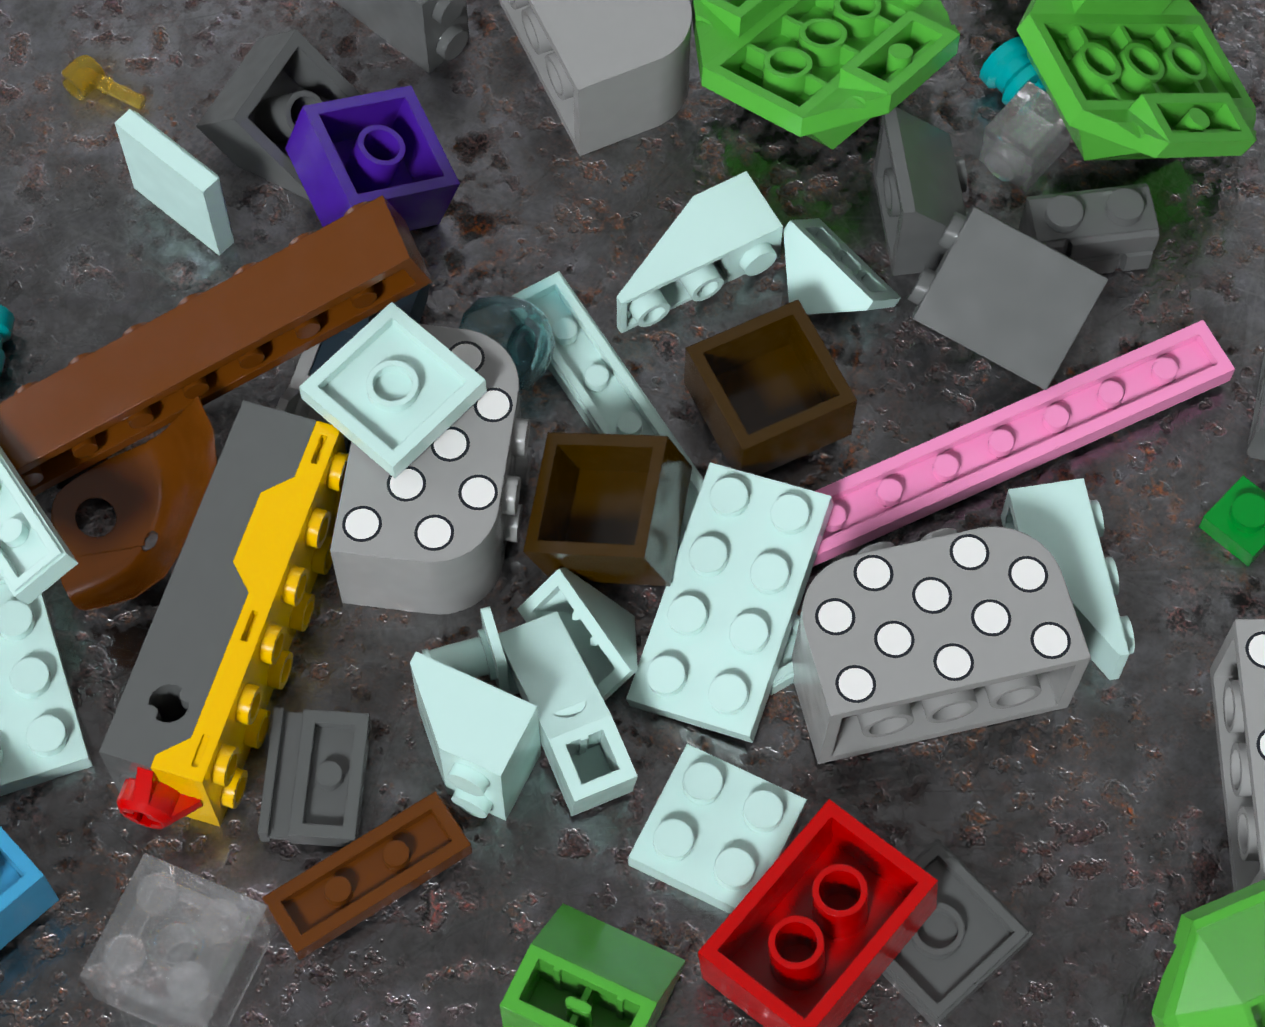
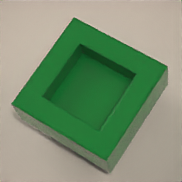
[1199,475,1265,567]

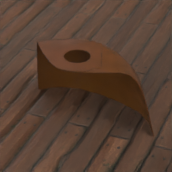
[51,396,217,611]

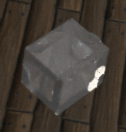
[979,81,1071,192]

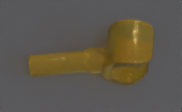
[61,55,147,110]

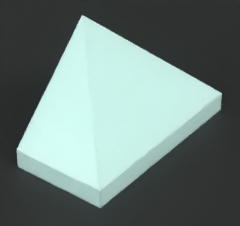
[783,218,901,315]
[517,568,638,701]

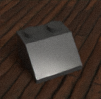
[196,29,361,201]
[873,107,970,276]

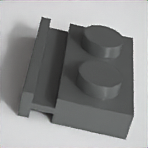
[258,707,371,847]

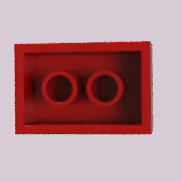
[698,799,938,1027]

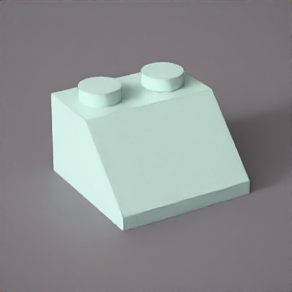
[410,651,541,821]

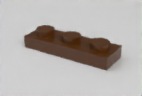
[262,791,472,960]

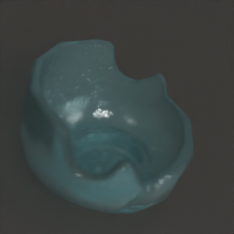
[459,295,555,392]

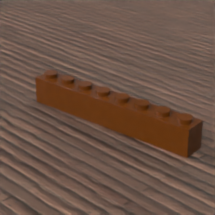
[0,195,432,496]

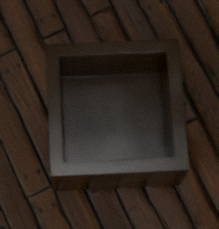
[684,300,857,476]
[523,432,692,586]

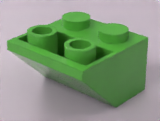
[500,903,686,1027]

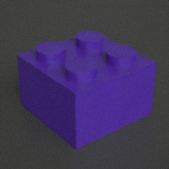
[285,85,460,231]

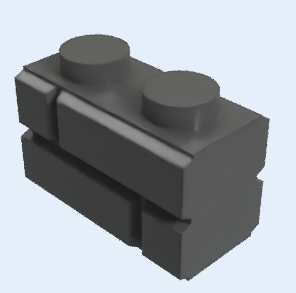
[1018,183,1160,274]

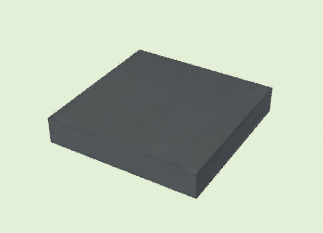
[882,838,1033,1027]

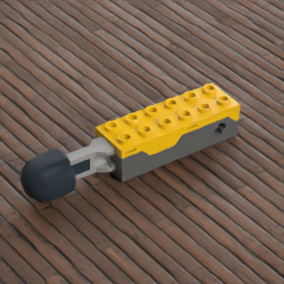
[99,254,430,829]

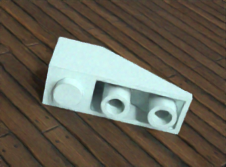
[617,171,783,333]
[1000,478,1135,680]
[498,611,637,816]

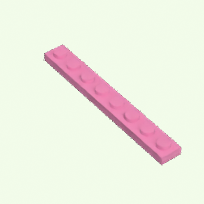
[813,320,1235,567]

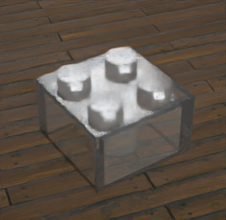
[80,853,277,1027]

